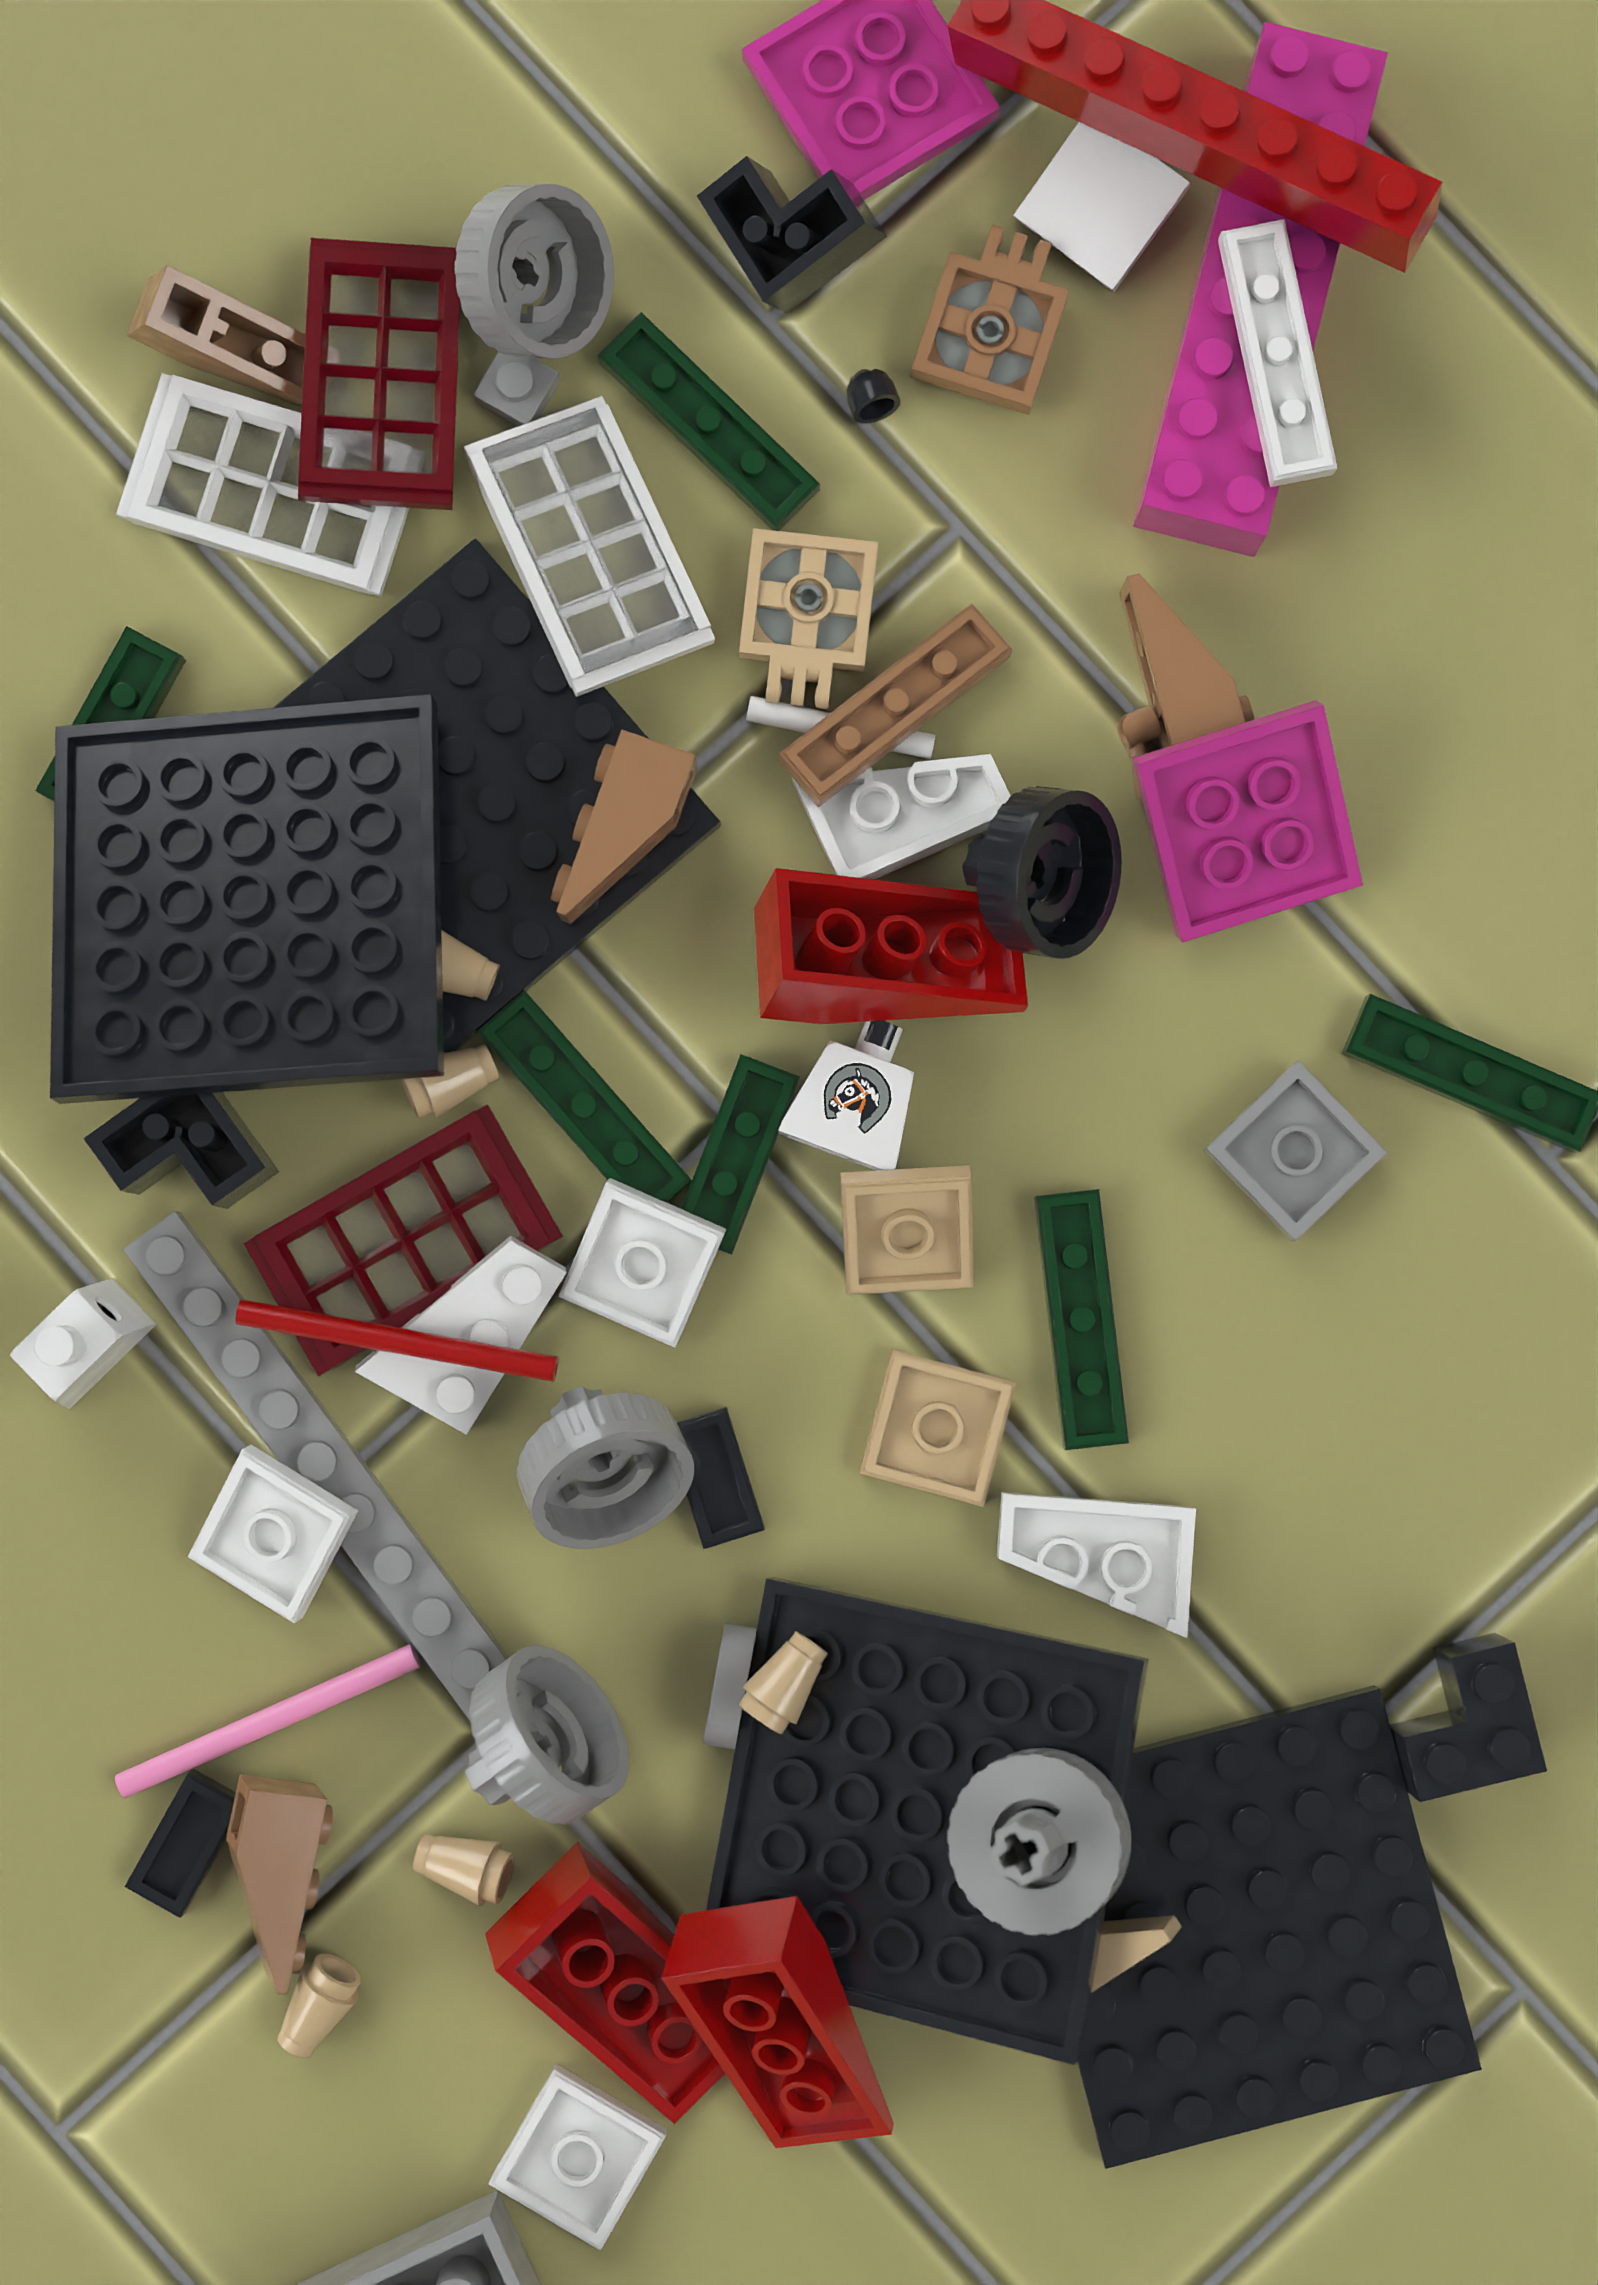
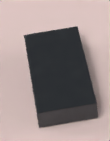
[677,1407,765,1549]
[124,1769,236,1918]

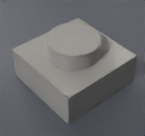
[473,352,561,427]

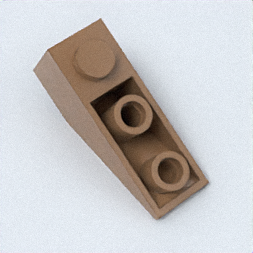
[551,730,698,924]
[226,1774,333,1995]

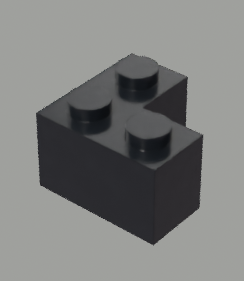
[697,156,887,313]
[83,1092,279,1209]
[1390,1633,1547,1802]

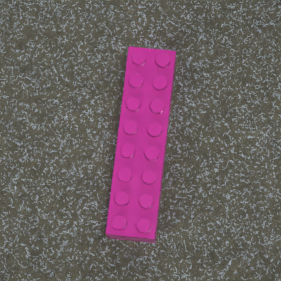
[1133,22,1388,557]

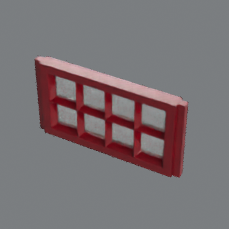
[298,238,461,510]
[243,1104,564,1376]

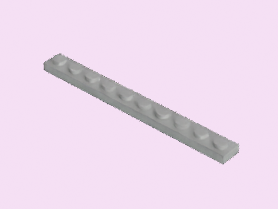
[123,1211,509,1722]

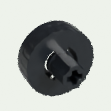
[962,786,1122,959]

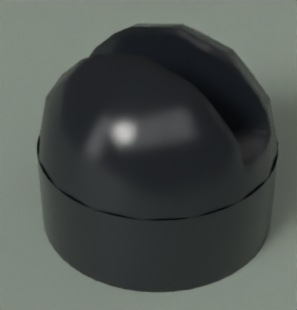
[846,369,901,424]

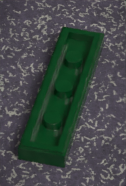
[598,312,820,531]
[476,990,692,1203]
[1341,994,1598,1153]
[1034,1189,1129,1450]

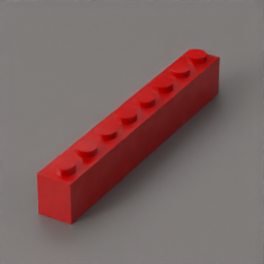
[947,0,1442,273]

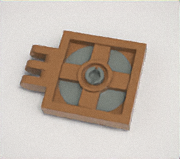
[910,224,1069,415]

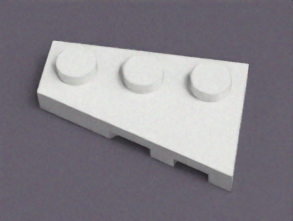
[355,1236,567,1435]

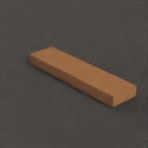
[778,604,1013,808]

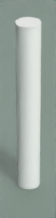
[746,696,936,759]

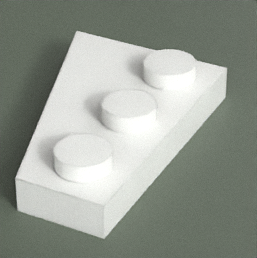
[792,754,1011,880]
[997,1492,1196,1638]

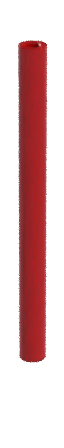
[235,1299,559,1382]

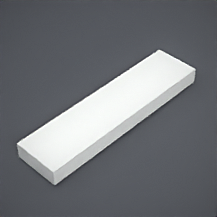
[1218,219,1337,487]

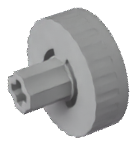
[455,184,614,358]
[516,1386,694,1549]
[465,1645,629,1825]
[947,1748,1131,1935]

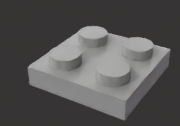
[1203,1060,1388,1241]

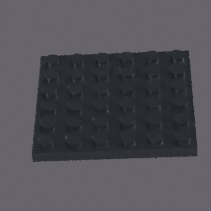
[273,538,721,1053]
[50,694,444,1104]
[706,1577,1149,2065]
[1077,1685,1482,2169]

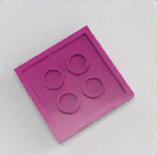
[742,0,1000,200]
[1132,700,1363,943]

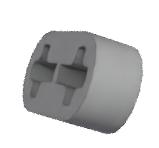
[703,1622,757,1750]

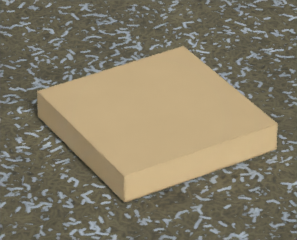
[840,1165,974,1295]
[859,1349,1016,1507]

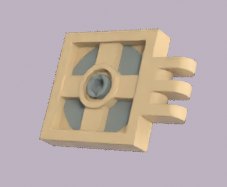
[739,528,878,709]

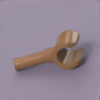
[1117,706,1161,799]

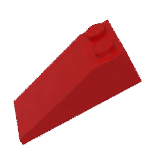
[754,868,1028,1024]
[485,1841,725,2124]
[661,1896,894,2149]

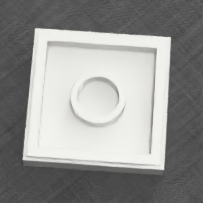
[1013,122,1191,293]
[558,1178,727,1348]
[188,1445,359,1623]
[489,2063,667,2251]

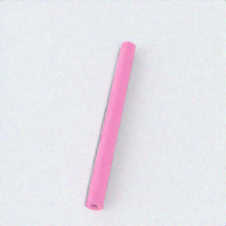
[115,1644,421,1798]

